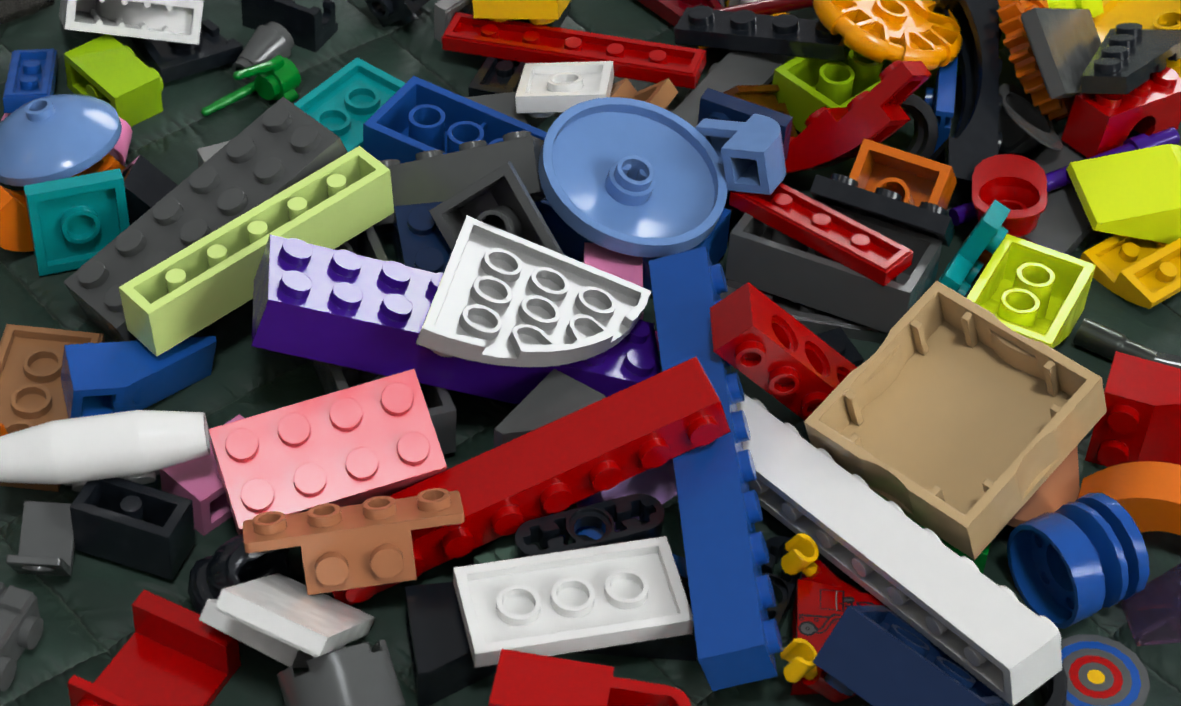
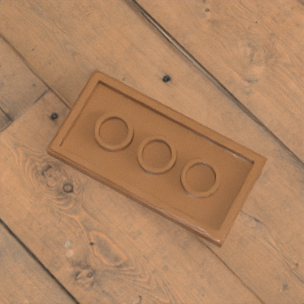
[0,324,105,492]

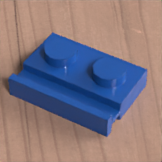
[923,57,958,155]

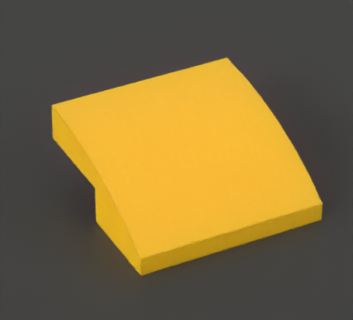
[1080,234,1181,309]

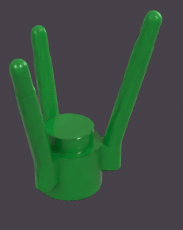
[201,55,301,116]

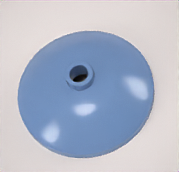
[0,94,122,186]

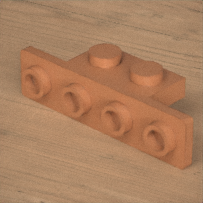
[243,488,465,595]

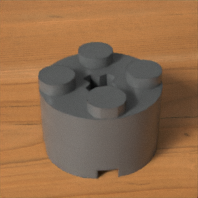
[277,640,406,706]

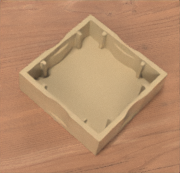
[804,280,1107,560]

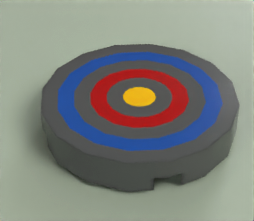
[1040,634,1151,706]

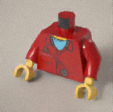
[779,533,884,703]

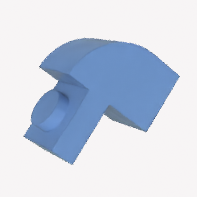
[696,114,787,195]

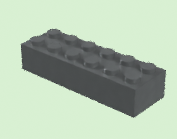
[63,97,348,342]

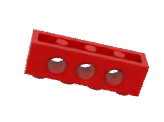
[710,282,857,420]

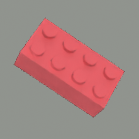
[208,369,447,535]

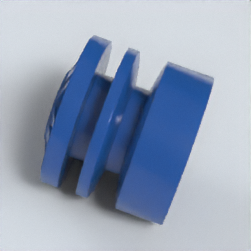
[1007,493,1150,629]

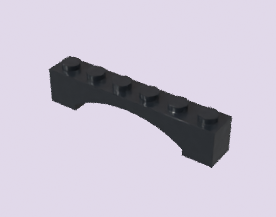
[929,0,1003,205]

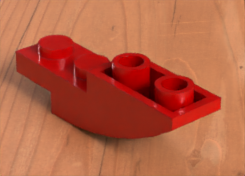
[785,60,932,173]

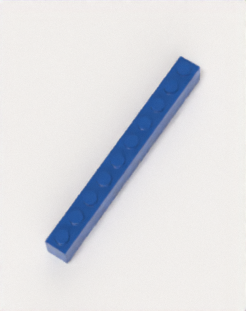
[648,246,783,691]

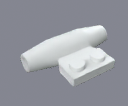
[0,410,210,492]

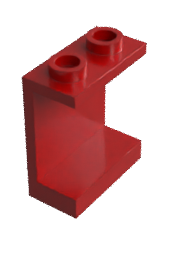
[67,589,241,706]

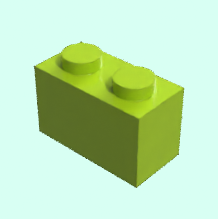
[64,34,164,127]

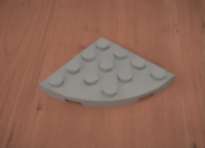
[416,216,652,367]

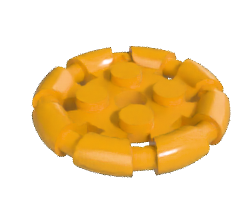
[813,0,962,71]

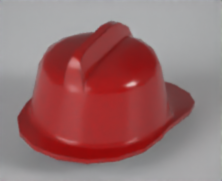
[972,154,1047,237]

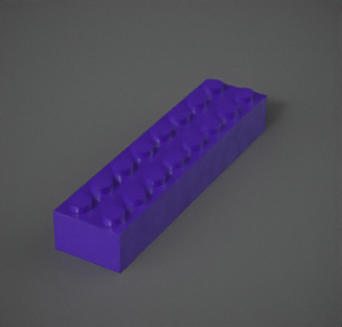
[251,234,661,405]

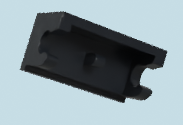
[241,0,338,53]

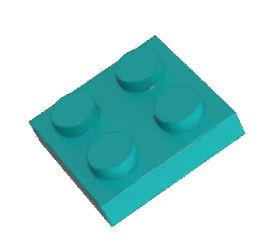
[23,168,130,276]

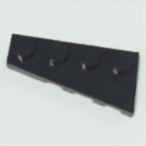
[130,19,243,83]
[1081,23,1181,94]

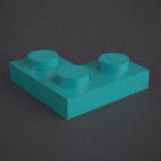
[938,200,1011,296]

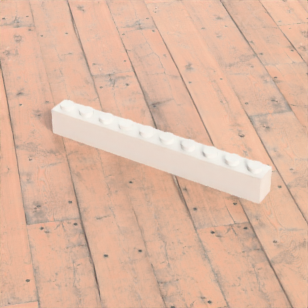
[737,394,1062,706]

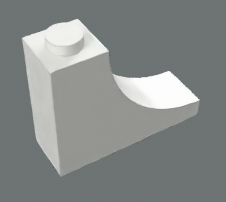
[59,0,204,45]

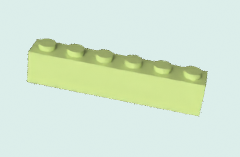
[119,146,394,357]

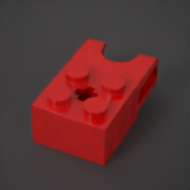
[489,649,691,706]

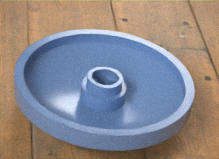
[538,97,727,258]

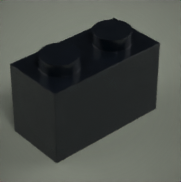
[70,477,195,580]

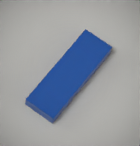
[3,49,58,113]

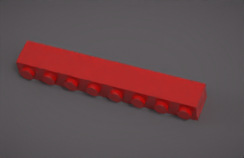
[331,357,731,606]

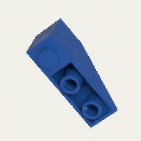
[60,336,217,418]

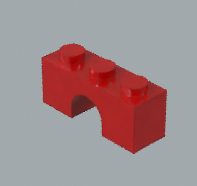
[1061,67,1181,158]

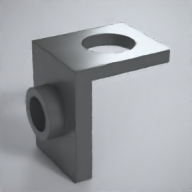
[6,501,75,577]

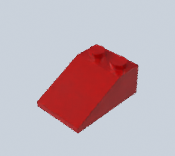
[1085,351,1181,467]

